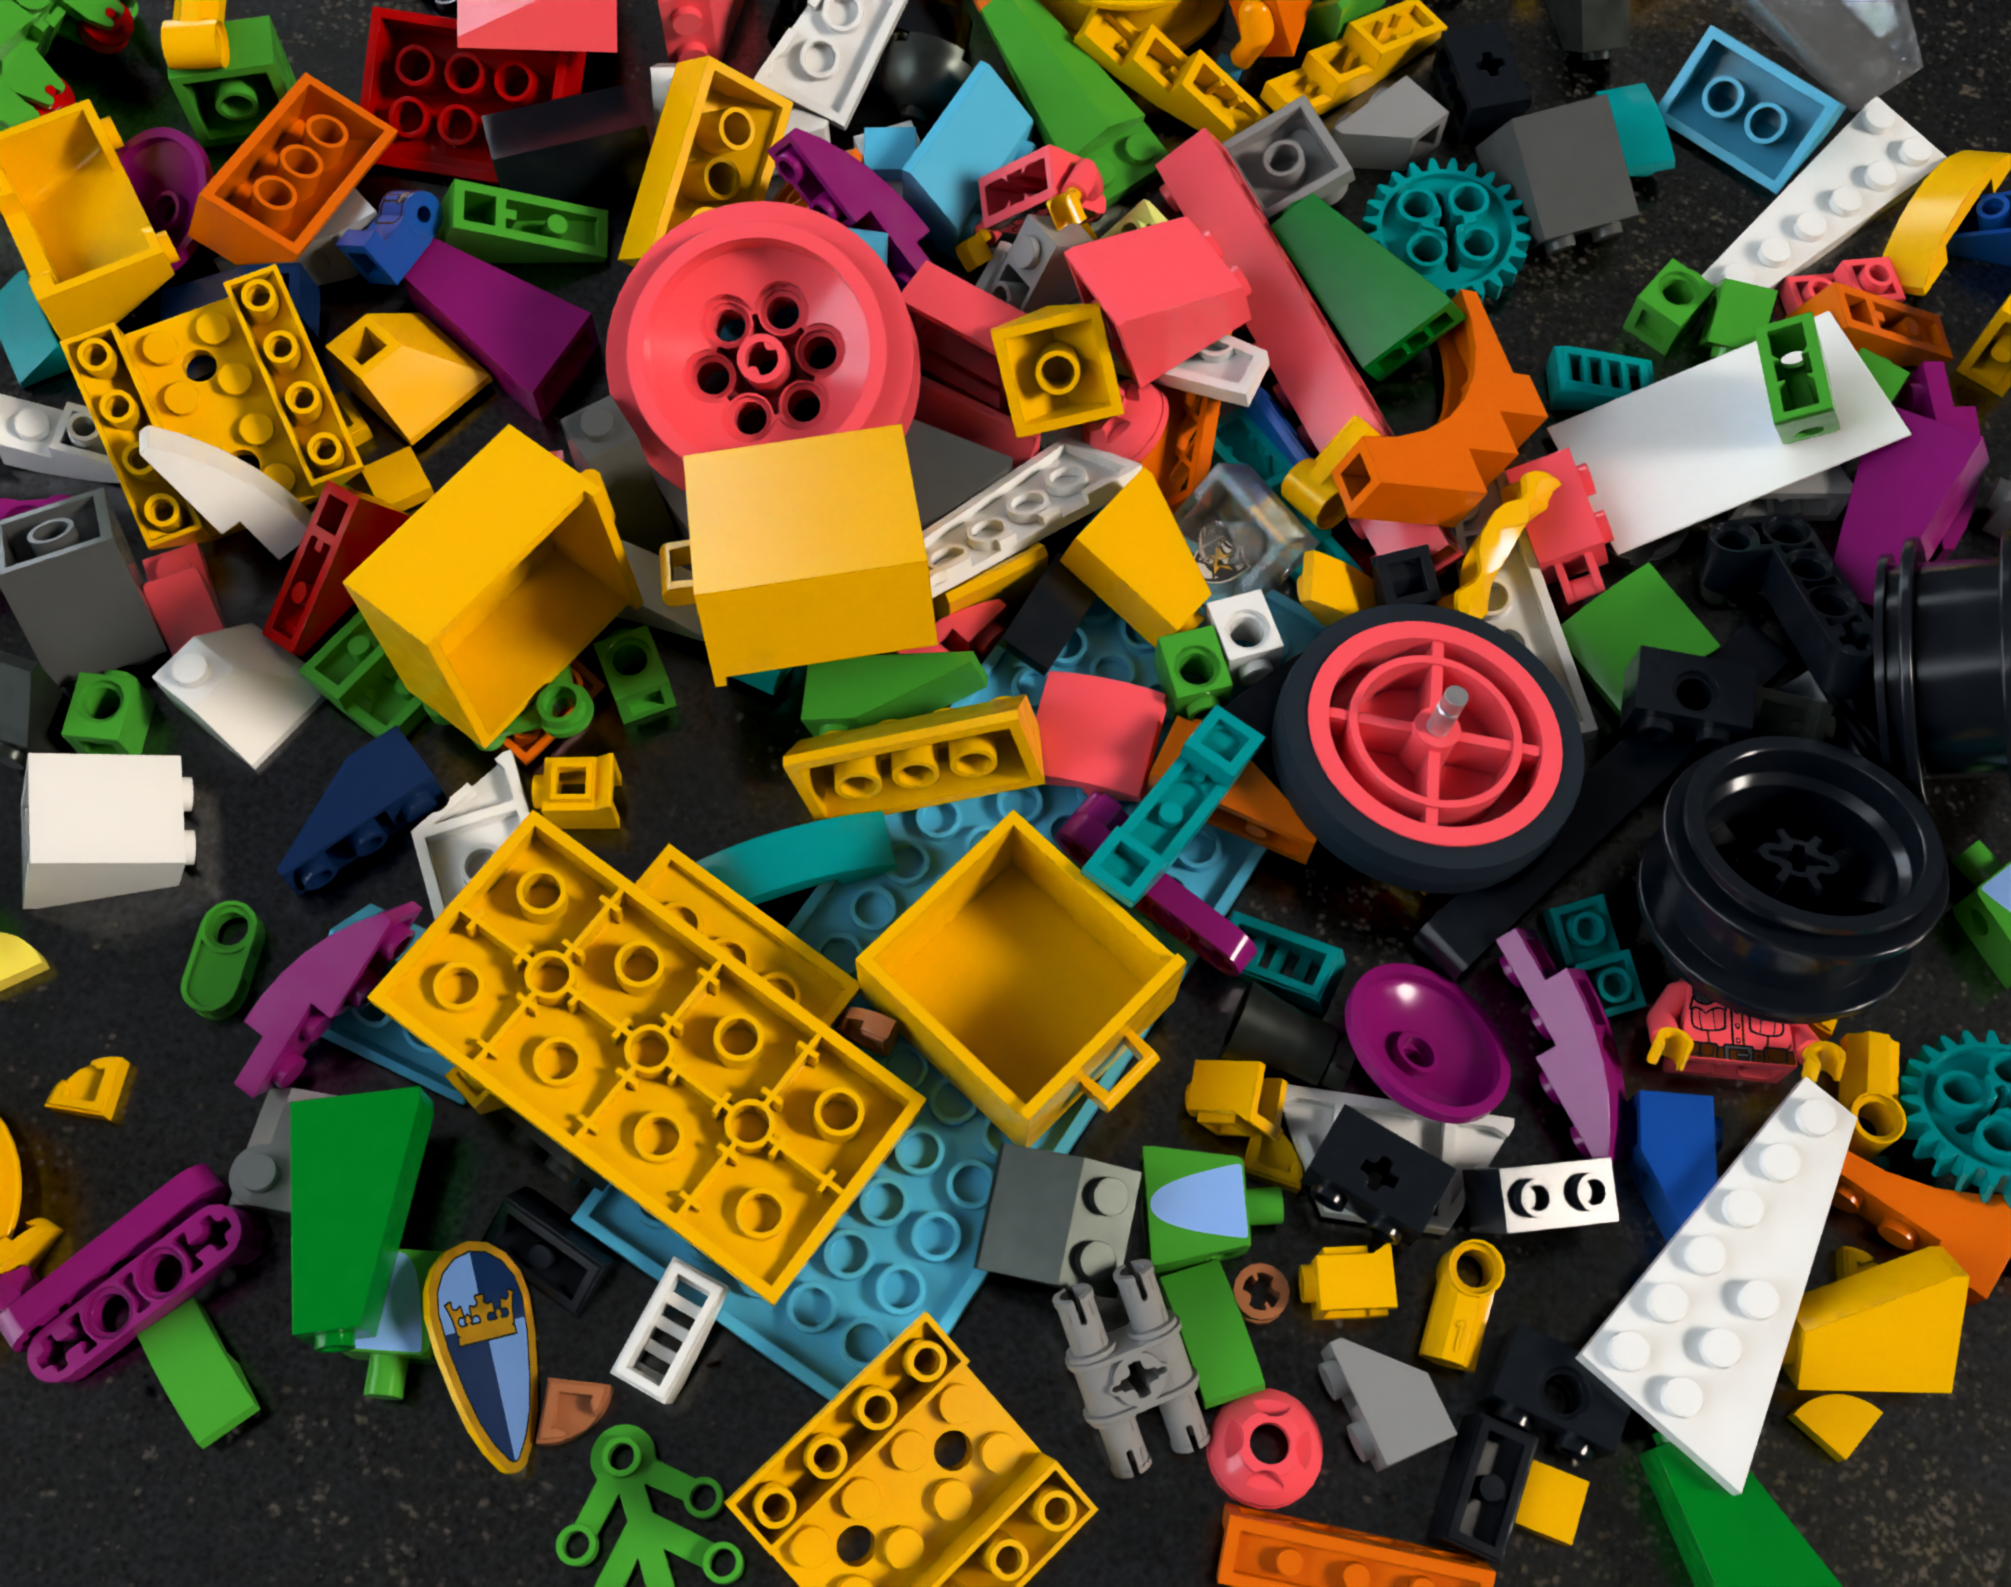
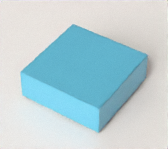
[864,127,917,181]

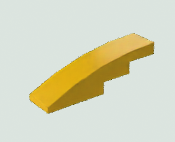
[1260,0,1448,116]
[1073,7,1270,143]

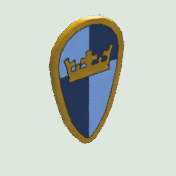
[422,1241,538,1474]

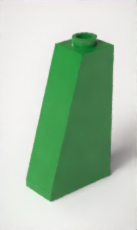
[1270,193,1467,383]
[290,1086,434,1353]
[1637,1432,1843,1587]

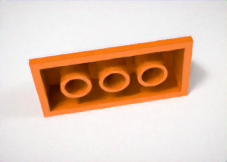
[188,72,398,265]

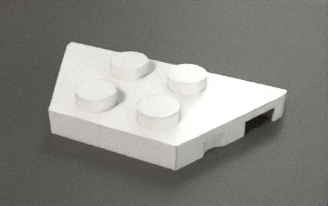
[411,749,531,920]
[1282,1084,1515,1235]

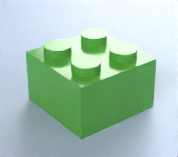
[167,15,297,148]

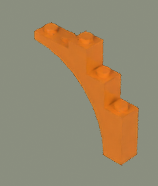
[1331,289,1548,527]
[1831,1151,2011,1308]

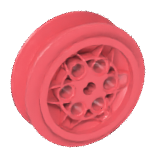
[606,201,921,492]

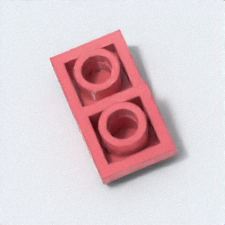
[1777,257,1906,315]
[896,599,1007,658]

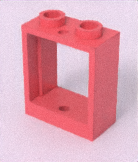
[901,260,1027,415]

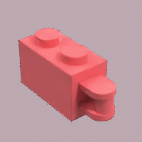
[1505,447,1614,605]

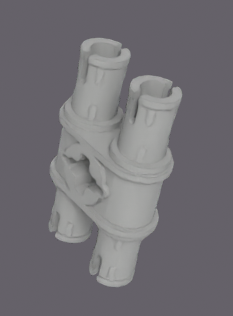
[1052,1259,1211,1479]

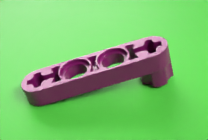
[1055,791,1257,977]
[0,1163,227,1353]
[27,1204,268,1383]

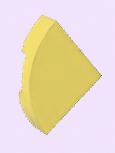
[0,932,50,991]

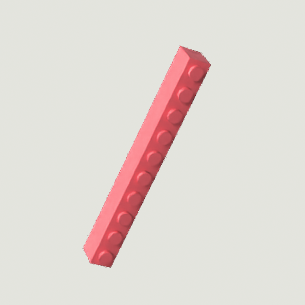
[1155,127,1466,576]

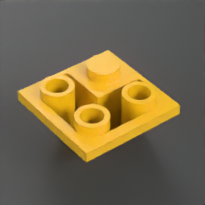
[325,313,493,446]

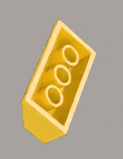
[618,55,794,268]
[783,694,1045,821]

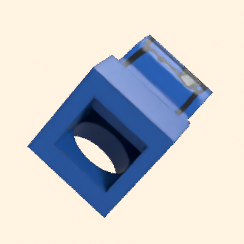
[335,190,443,285]

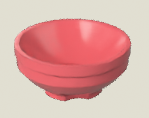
[1082,378,1169,462]
[1206,1388,1323,1510]

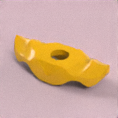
[1437,471,1562,619]

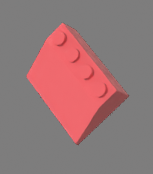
[457,0,617,53]

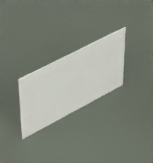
[1546,311,1911,556]

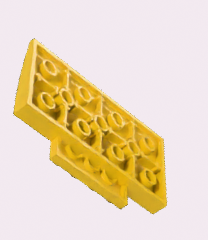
[367,810,927,1307]

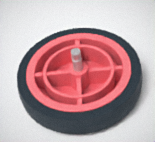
[1272,603,1585,894]

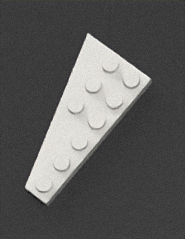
[1575,1076,1857,1496]

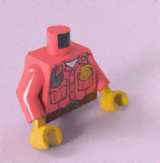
[955,144,1106,273]
[1646,978,1846,1083]

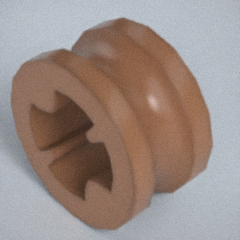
[1231,1263,1290,1325]

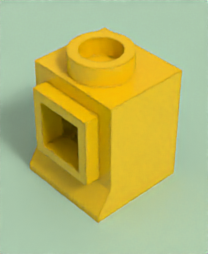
[532,753,622,829]
[1185,1060,1288,1141]
[1298,1243,1398,1320]

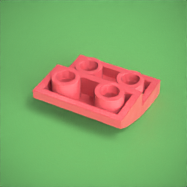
[1036,671,1169,802]

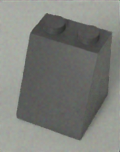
[1475,94,1640,255]
[0,487,168,688]

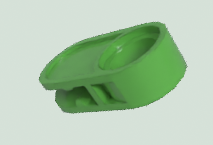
[181,901,266,1020]

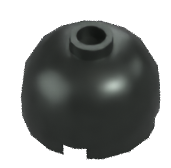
[879,32,979,129]

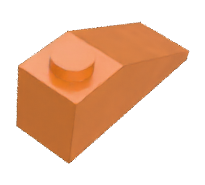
[1785,281,1953,367]
[1145,715,1317,865]

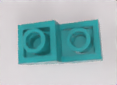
[1596,83,1675,177]
[1541,894,1647,1018]

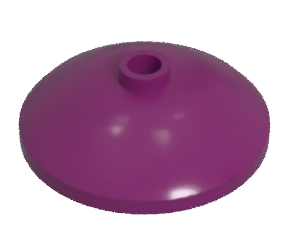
[116,127,214,272]
[1345,963,1511,1124]

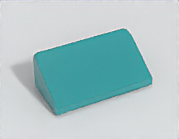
[0,269,71,389]

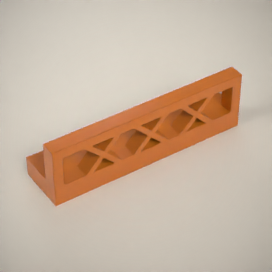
[1138,332,1232,517]
[1216,1502,1496,1587]

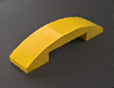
[1882,150,2011,296]

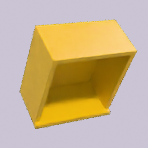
[343,424,644,749]
[659,424,938,688]
[855,809,1187,1148]

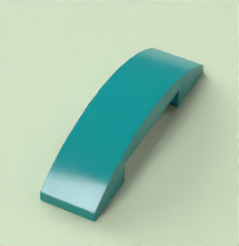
[1081,704,1265,908]
[695,811,899,905]

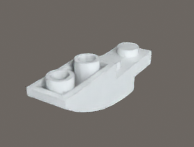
[0,393,120,483]

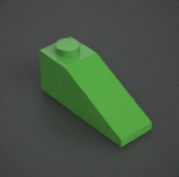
[438,178,608,263]
[801,651,988,737]

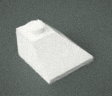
[152,622,327,770]

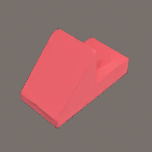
[142,542,227,656]

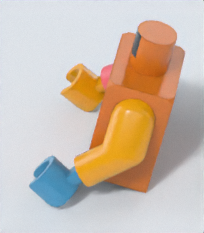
[1216,0,1313,83]

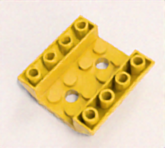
[59,264,365,551]
[724,1311,1099,1587]

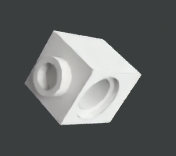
[1203,589,1284,686]

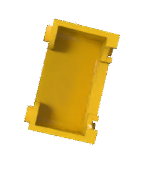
[0,99,180,341]

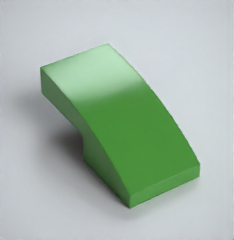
[1160,1258,1265,1410]
[137,1296,261,1449]

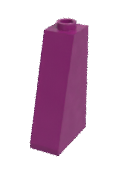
[403,238,600,422]
[1833,406,1990,621]

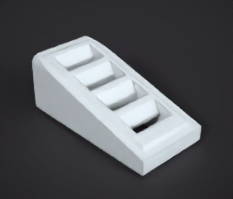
[610,1256,731,1404]

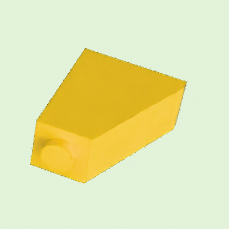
[1059,467,1212,648]
[1781,1246,1970,1393]

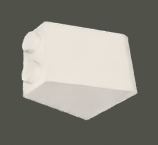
[21,753,196,909]

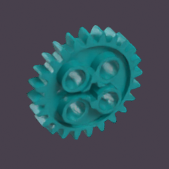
[1361,158,1531,303]
[1898,1030,2011,1208]

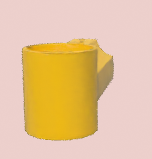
[161,0,230,70]
[1281,414,1381,530]
[1838,1031,1907,1161]
[1418,1239,1505,1373]

